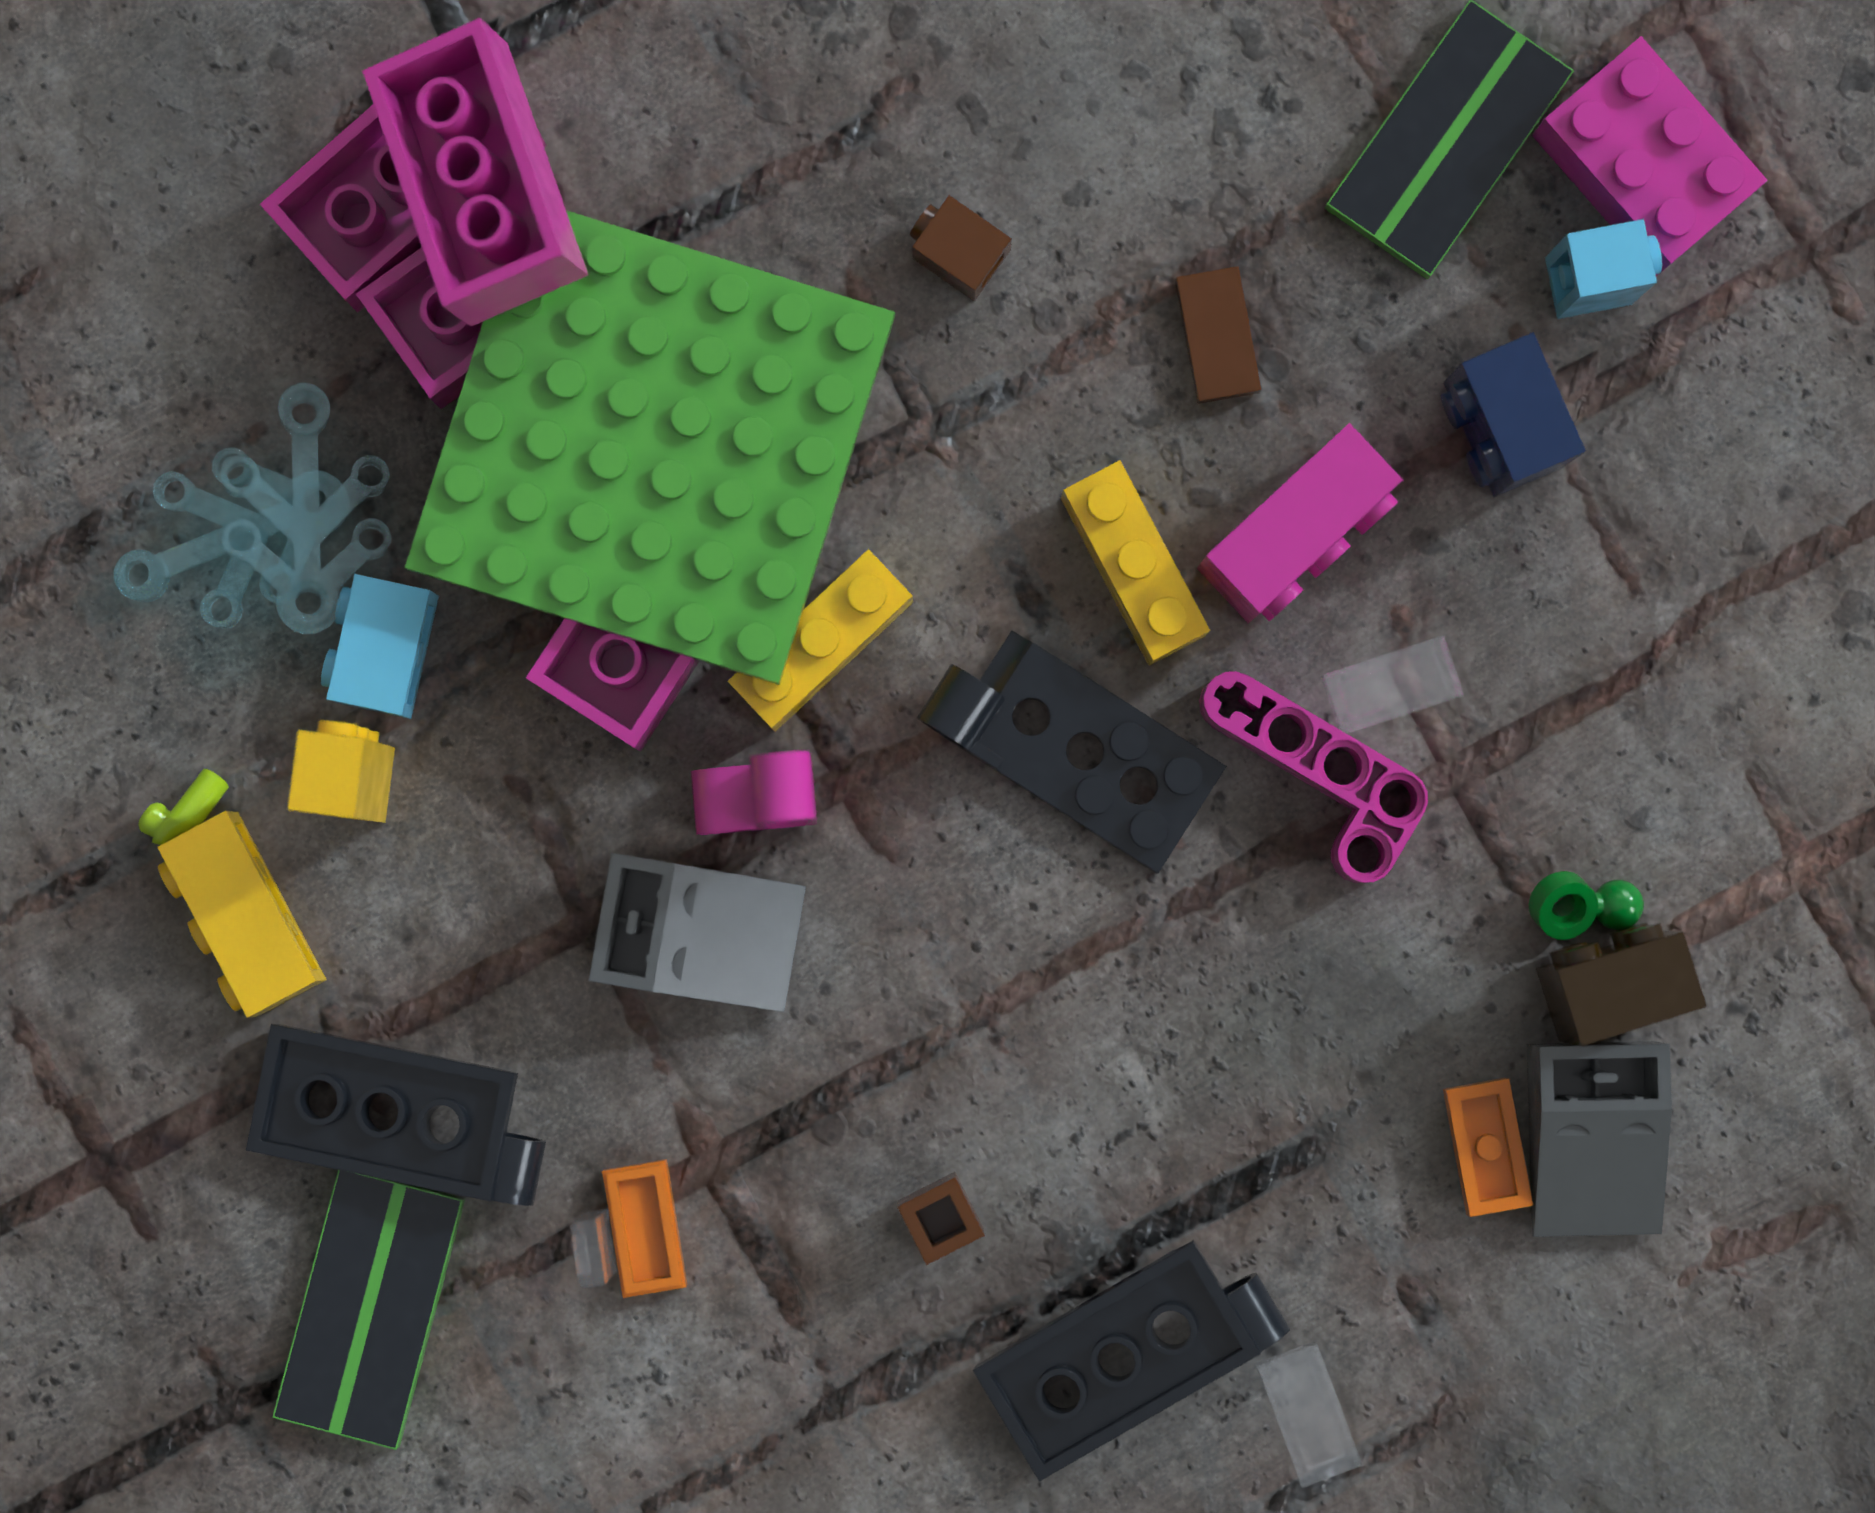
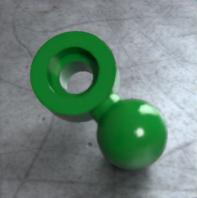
[1529,871,1644,940]

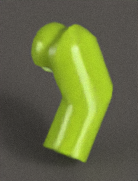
[138,768,229,846]

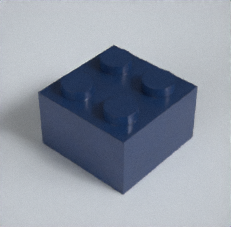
[1441,332,1586,497]

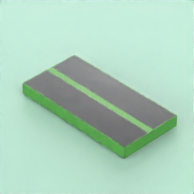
[1324,0,1574,280]
[272,1170,466,1450]

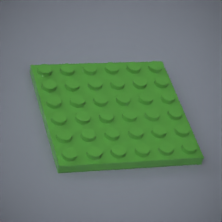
[405,210,895,685]

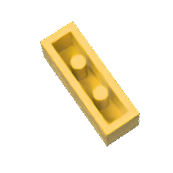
[1061,460,1210,666]
[728,549,913,732]
[288,720,395,823]
[157,810,327,1018]

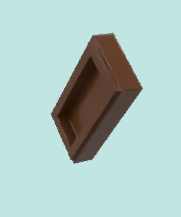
[1175,266,1261,404]

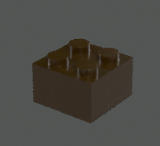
[1536,923,1707,1046]

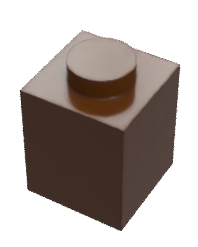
[909,195,1012,302]
[897,1172,985,1265]

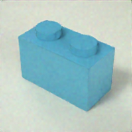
[1545,219,1662,319]
[321,574,439,719]

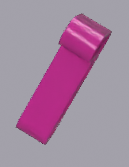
[1199,671,1428,883]
[691,751,817,835]

